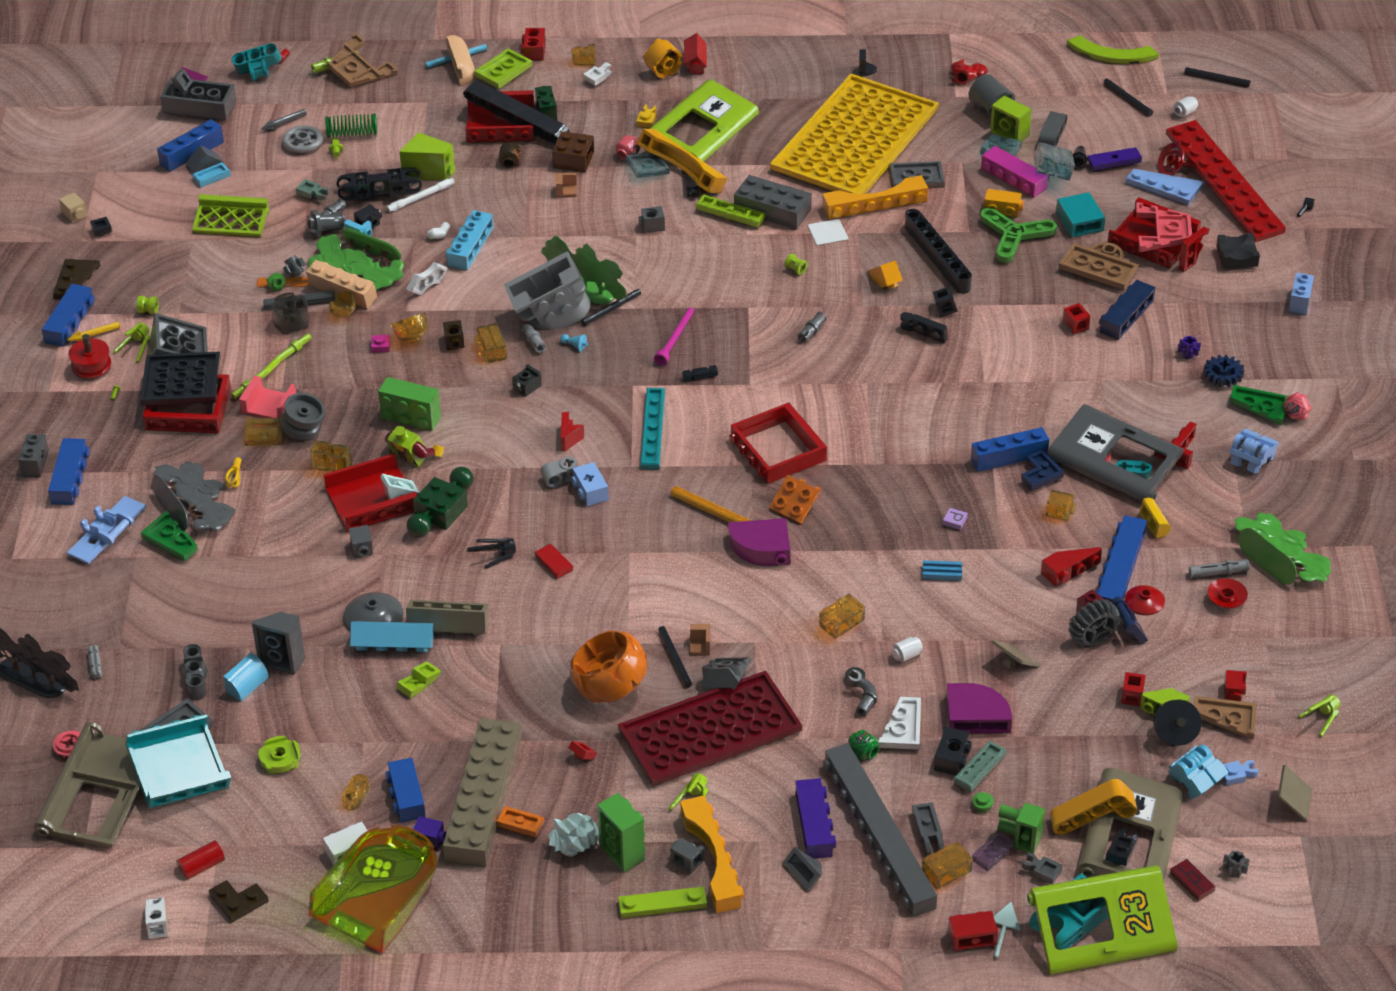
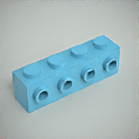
[445,210,493,271]
[350,621,433,652]

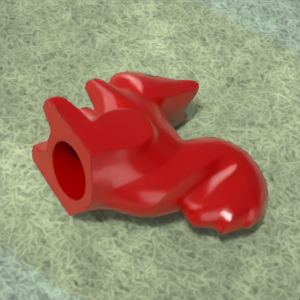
[951,59,988,85]

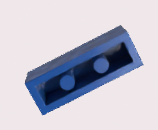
[385,758,426,823]

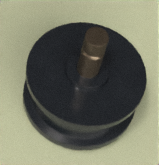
[1153,699,1202,745]

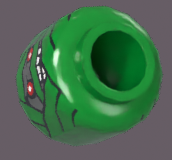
[848,730,880,761]

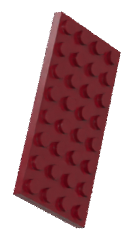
[618,670,803,786]

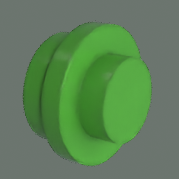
[972,792,994,812]

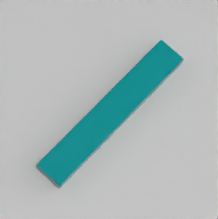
[641,388,665,470]

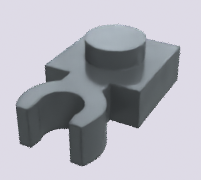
[1021,853,1063,884]

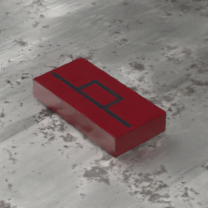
[1170,859,1215,901]

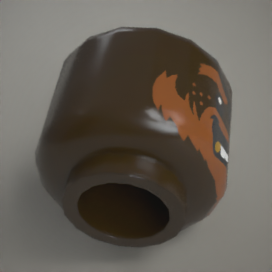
[498,142,522,168]

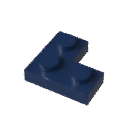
[1021,449,1064,491]

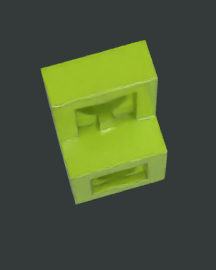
[396,661,441,698]

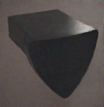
[859,49,877,77]

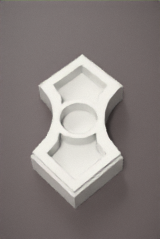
[406,262,448,295]

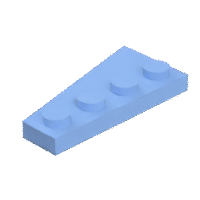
[1126,169,1204,205]

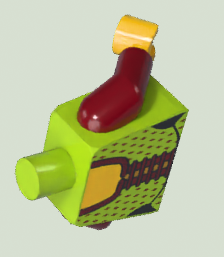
[385,426,445,467]

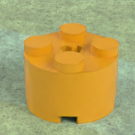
[643,39,682,79]

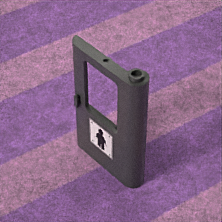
[1047,404,1185,502]

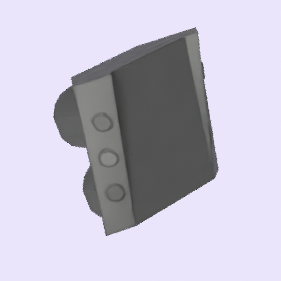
[701,657,751,691]

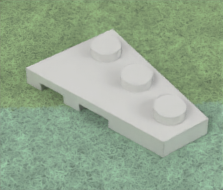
[878,697,921,750]

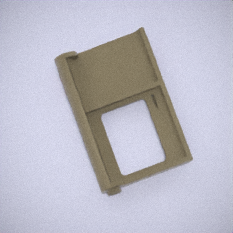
[34,722,141,849]

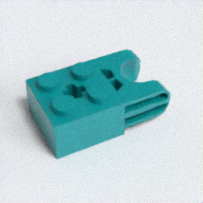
[1029,873,1109,950]

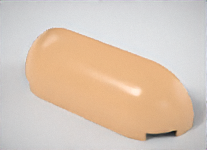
[445,35,475,86]

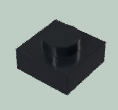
[90,216,112,236]

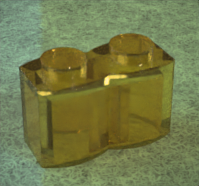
[310,441,352,472]

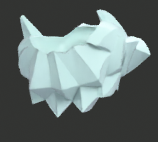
[547,813,599,857]

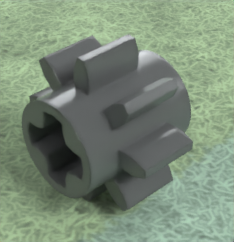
[283,255,306,277]
[1222,851,1249,878]

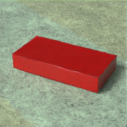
[535,544,573,579]

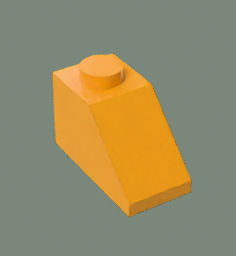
[867,260,903,289]

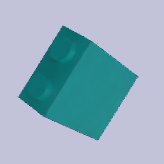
[1056,192,1105,238]

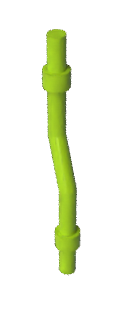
[231,333,312,400]

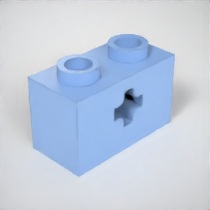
[1289,273,1314,315]
[571,462,609,506]

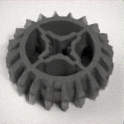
[1068,599,1121,648]

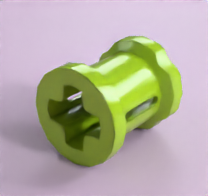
[784,253,808,275]

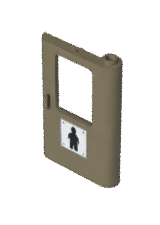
[1078,768,1184,881]

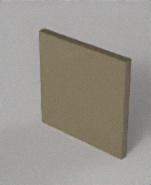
[991,640,1041,669]
[1278,765,1312,821]

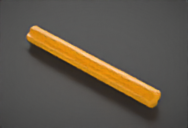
[671,486,752,522]

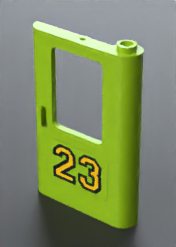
[1027,865,1178,975]

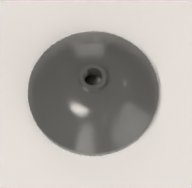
[344,592,404,631]

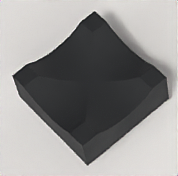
[1216,233,1260,268]

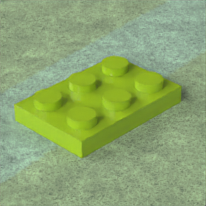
[474,48,532,89]

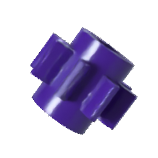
[1177,336,1201,359]

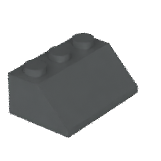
[252,612,305,675]

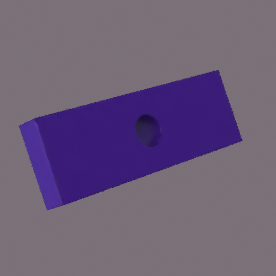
[1087,147,1142,170]

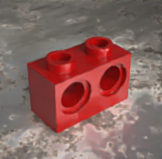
[521,28,546,61]

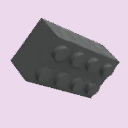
[160,77,237,120]
[734,175,812,229]

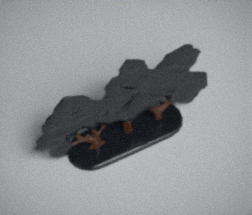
[0,628,79,698]

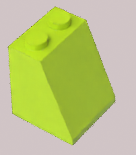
[399,132,456,181]

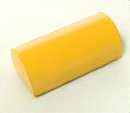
[1139,498,1171,539]

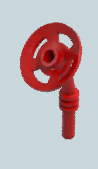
[1158,142,1194,175]

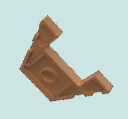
[328,32,398,87]

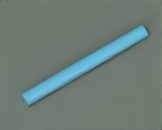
[425,44,487,69]

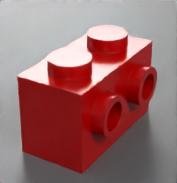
[948,911,998,951]

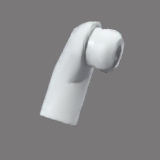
[427,222,450,240]

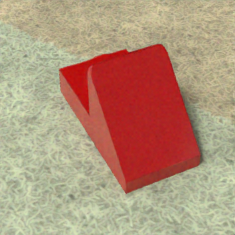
[561,412,584,451]

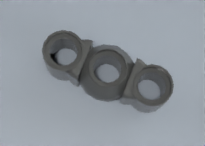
[182,644,208,700]

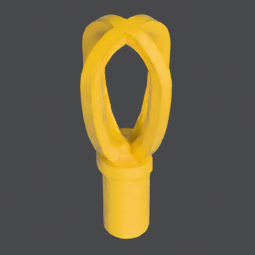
[225,457,242,488]

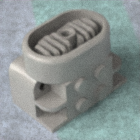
[504,251,590,330]

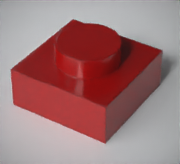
[568,741,597,761]

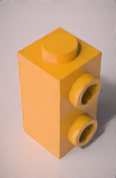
[984,189,1024,217]

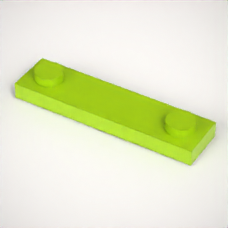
[696,195,766,228]
[618,886,707,918]

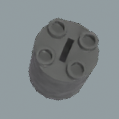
[968,74,1015,118]

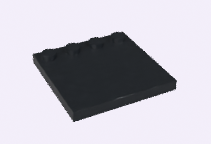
[140,351,221,406]

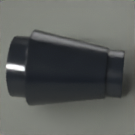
[1070,146,1087,168]

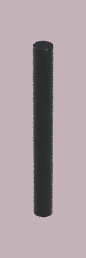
[1184,67,1251,87]
[1103,78,1153,116]
[581,288,641,326]
[658,626,692,687]

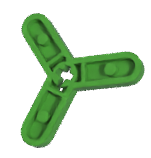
[980,208,1057,263]

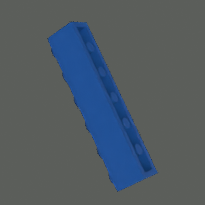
[1095,515,1147,602]

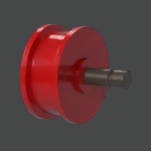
[68,334,112,379]

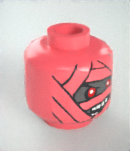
[615,135,640,160]
[1283,392,1312,421]

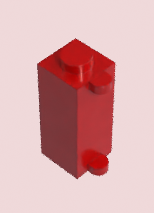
[684,33,707,75]

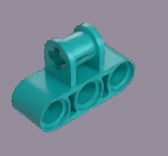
[231,43,282,81]

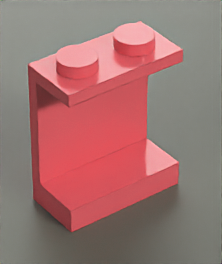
[239,376,297,422]

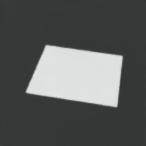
[808,219,849,245]

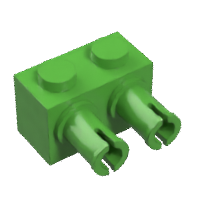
[997,803,1045,854]

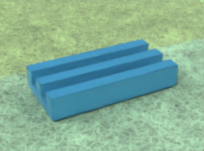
[922,560,962,581]

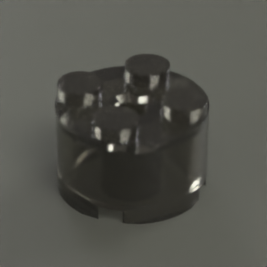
[271,292,309,335]

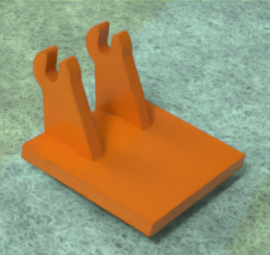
[769,475,822,524]

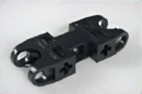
[336,167,422,201]

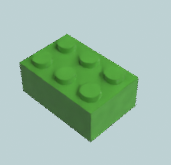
[378,377,441,431]
[597,793,646,872]

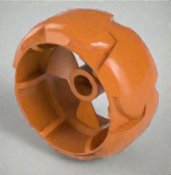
[570,630,648,703]

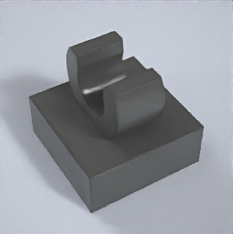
[170,69,193,93]

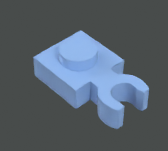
[1222,760,1259,786]

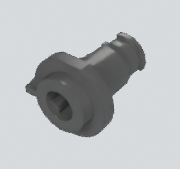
[307,210,345,238]

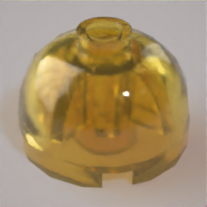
[391,312,428,344]

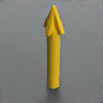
[67,321,120,341]

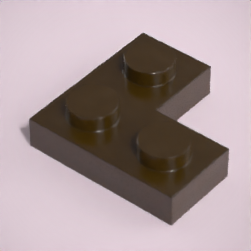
[208,880,269,923]

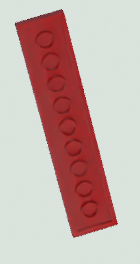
[1166,120,1286,242]

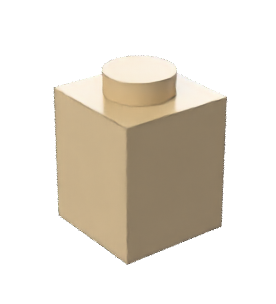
[59,192,87,223]

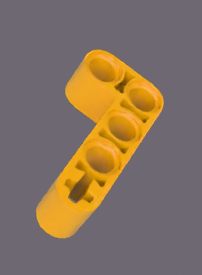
[1050,779,1137,835]

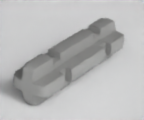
[87,645,102,679]

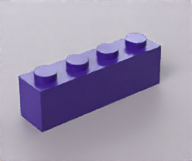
[795,778,836,859]

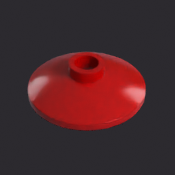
[1208,578,1248,609]
[1125,585,1165,615]

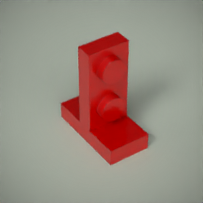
[1154,421,1197,470]

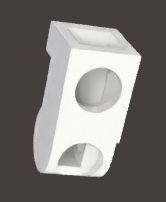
[145,897,169,939]

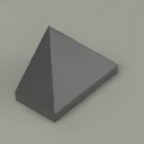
[782,847,822,891]

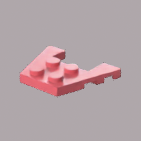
[1136,202,1192,252]

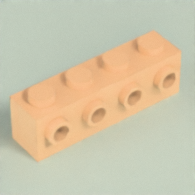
[306,260,377,309]

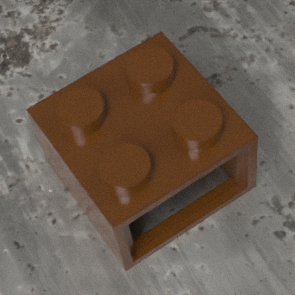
[552,131,595,173]

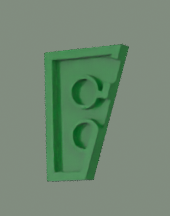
[1230,385,1288,426]
[141,510,198,561]

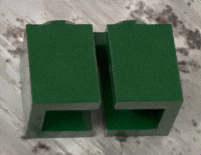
[535,86,557,120]

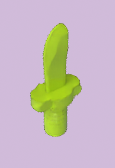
[328,137,343,158]

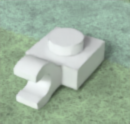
[583,62,612,86]

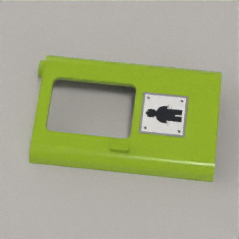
[650,79,759,162]

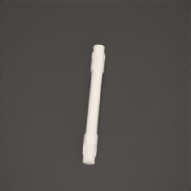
[386,178,455,213]

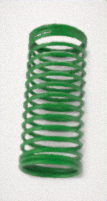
[325,113,377,138]

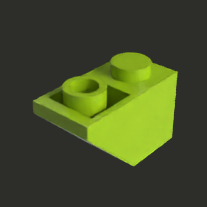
[1140,688,1190,715]

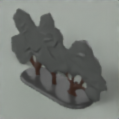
[153,461,235,531]

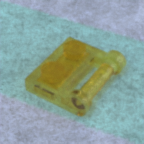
[244,416,284,446]

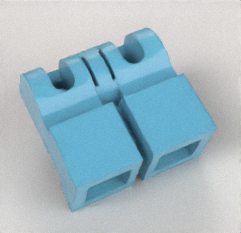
[1168,744,1229,799]

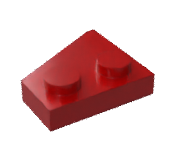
[1179,227,1210,272]

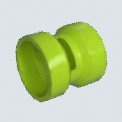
[136,296,159,314]

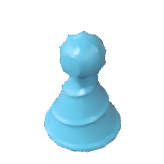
[560,334,588,352]

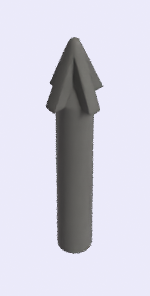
[261,109,307,130]

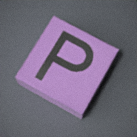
[943,508,968,530]

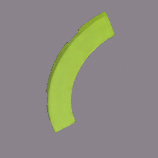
[1067,35,1159,64]

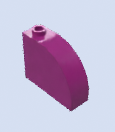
[728,518,791,566]
[946,683,1012,734]

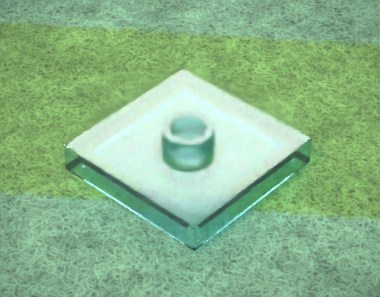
[626,153,670,178]

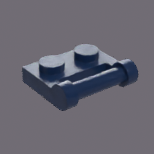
[1111,596,1148,645]

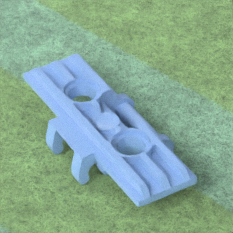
[67,496,146,564]

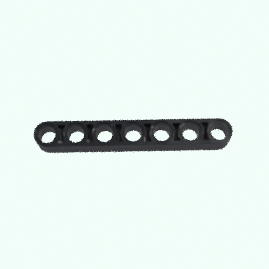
[463,80,570,145]
[905,209,972,294]

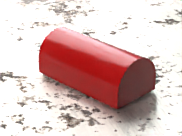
[176,840,225,880]

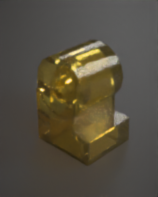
[571,44,596,66]

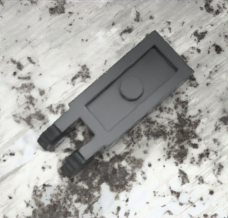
[912,802,945,855]

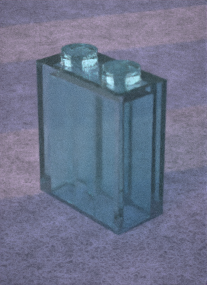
[1034,142,1075,181]

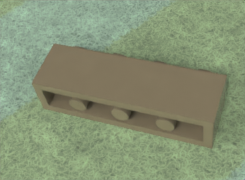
[406,600,489,635]

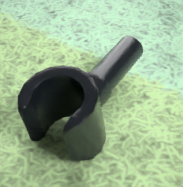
[1297,197,1315,217]

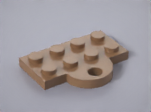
[1058,242,1139,290]

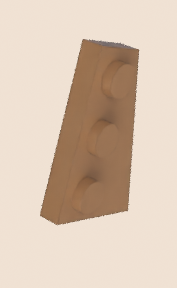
[1194,696,1257,740]

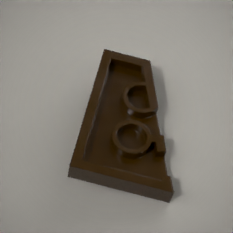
[53,259,101,299]

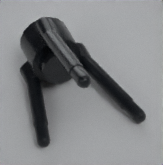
[467,537,516,568]

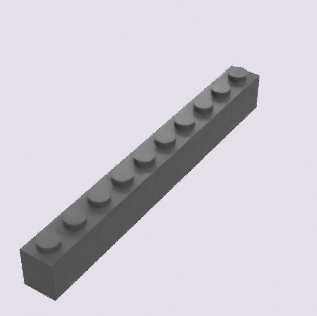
[823,743,937,917]

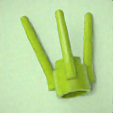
[113,322,150,363]
[1298,694,1341,737]
[669,773,709,810]

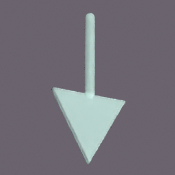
[994,902,1020,958]

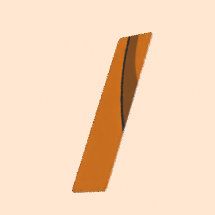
[257,277,310,287]

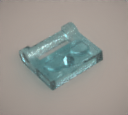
[980,134,1022,157]

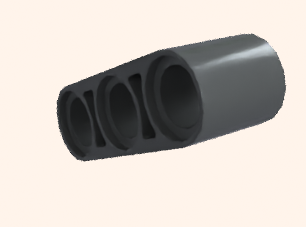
[1038,111,1068,149]

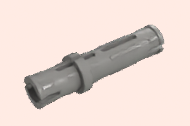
[1188,559,1250,579]

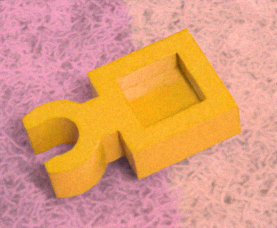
[636,104,656,128]

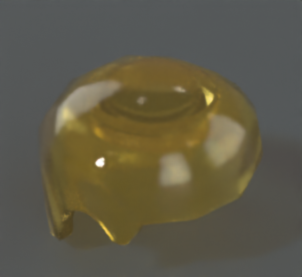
[330,291,356,318]

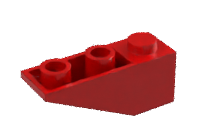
[1041,547,1102,587]

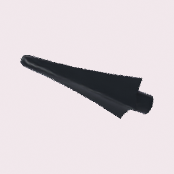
[681,170,699,198]

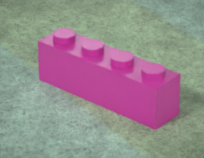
[981,146,1048,198]

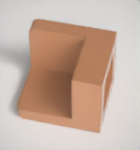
[556,173,577,198]
[690,624,711,655]

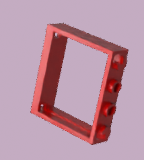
[143,374,231,433]
[729,402,827,484]

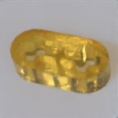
[342,774,370,810]

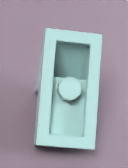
[380,474,420,500]

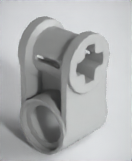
[540,457,577,488]

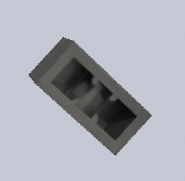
[18,434,49,477]

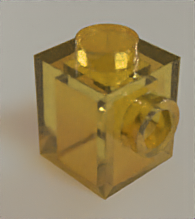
[1046,490,1076,521]

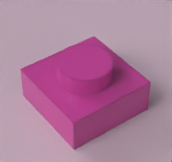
[371,334,390,353]

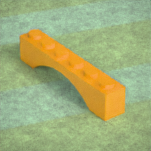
[637,129,727,193]
[822,175,928,220]
[680,795,744,913]

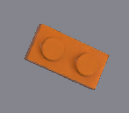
[496,806,544,838]

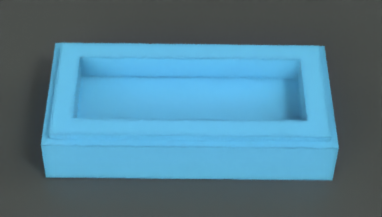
[192,162,231,188]

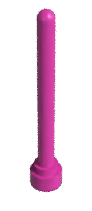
[653,307,694,366]

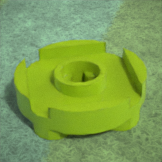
[258,736,301,775]

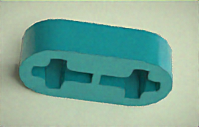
[1116,460,1152,479]

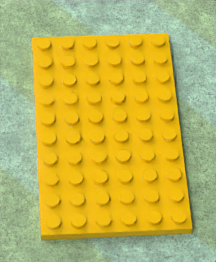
[770,74,939,194]

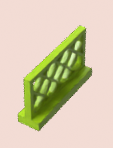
[192,194,270,237]

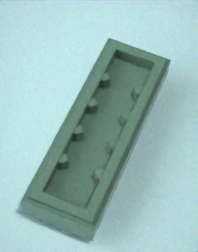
[954,740,1007,792]

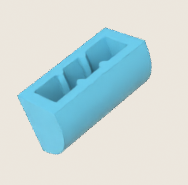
[223,652,269,701]

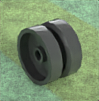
[280,393,325,441]

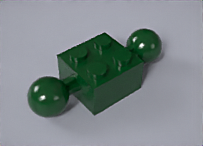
[406,466,474,538]

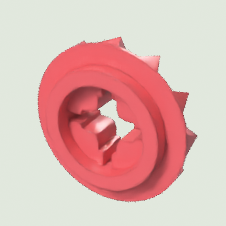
[53,731,80,759]

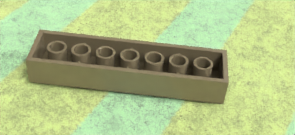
[443,718,522,867]

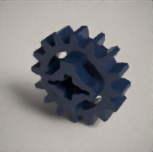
[1203,355,1244,388]

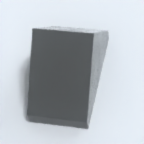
[186,145,224,174]

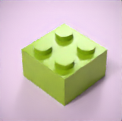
[990,96,1032,145]

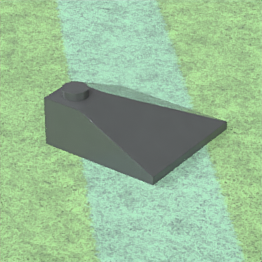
[148,313,208,355]

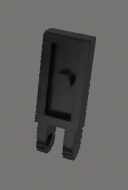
[900,312,948,343]
[1105,828,1139,866]

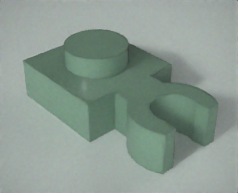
[296,179,328,201]

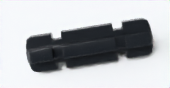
[682,365,718,381]

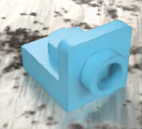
[344,220,372,236]

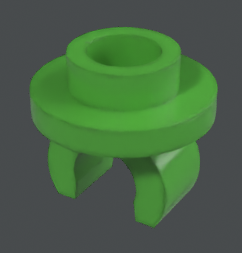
[266,273,285,291]

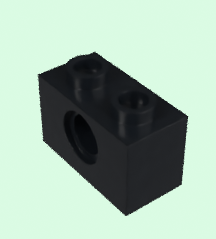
[934,727,972,776]

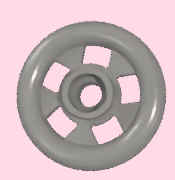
[282,125,323,153]

